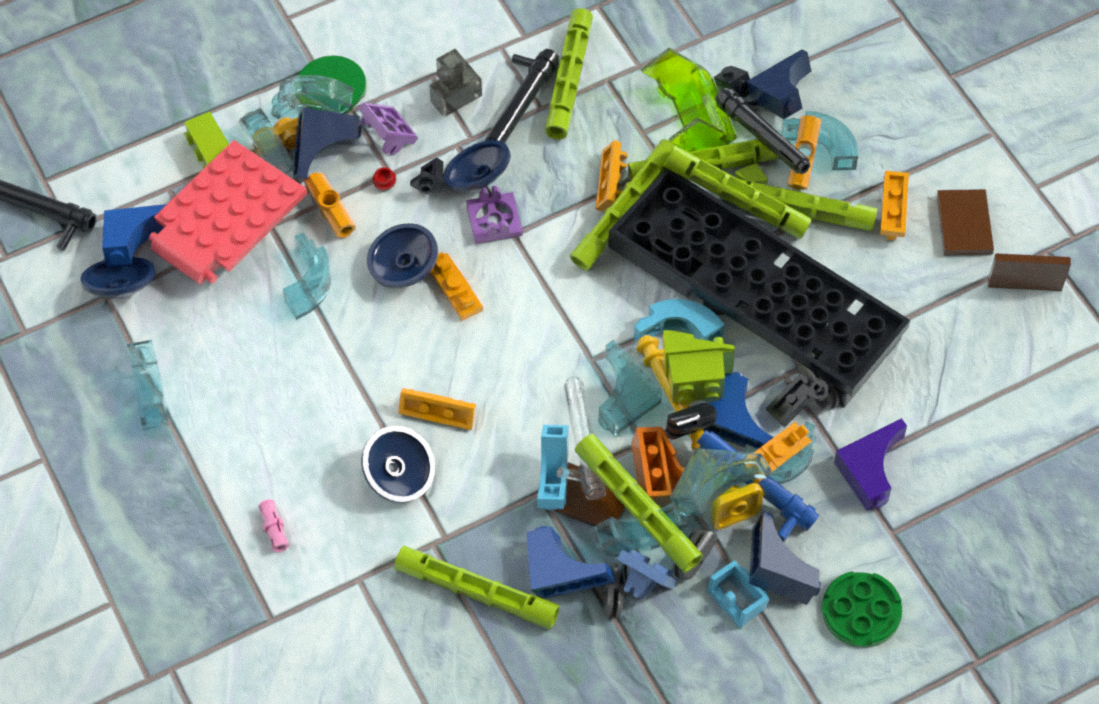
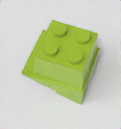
[663,330,735,405]

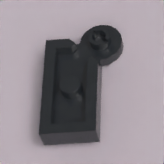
[765,373,830,428]

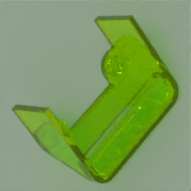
[641,48,737,152]

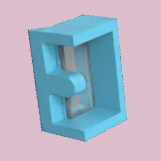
[707,560,769,629]

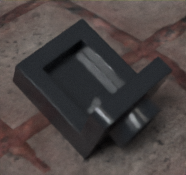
[714,65,750,98]
[410,157,444,194]

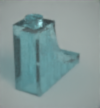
[598,340,662,437]
[670,448,772,516]

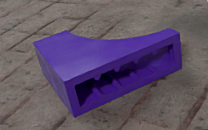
[834,418,907,511]

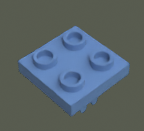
[617,549,677,599]

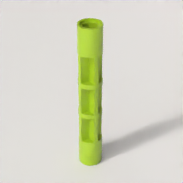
[545,8,593,140]
[569,139,674,271]
[628,139,779,182]
[663,145,812,239]
[721,179,878,232]
[575,434,703,573]
[394,545,560,630]

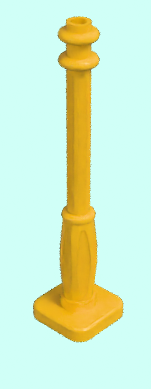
[636,335,764,530]

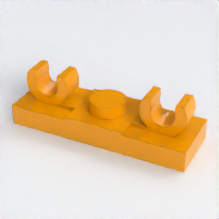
[595,140,628,212]
[880,171,909,240]
[430,252,483,321]
[398,388,476,430]
[739,422,812,484]

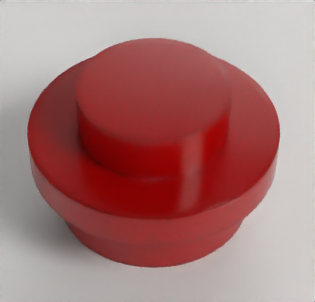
[372,167,396,190]

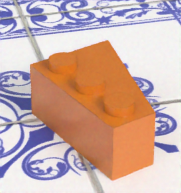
[631,427,699,510]

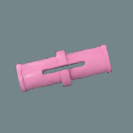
[258,499,289,553]

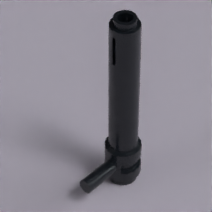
[485,49,559,143]
[715,88,810,174]
[0,179,97,251]

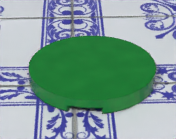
[296,55,367,114]
[822,571,902,648]

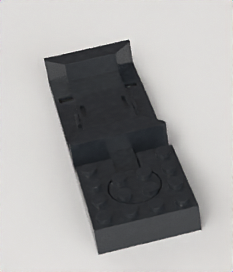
[608,168,911,408]

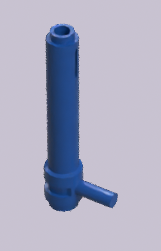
[697,430,819,542]

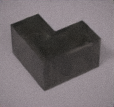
[429,48,482,117]

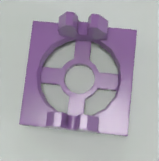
[358,103,418,155]
[466,185,523,244]

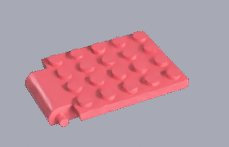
[149,140,307,285]

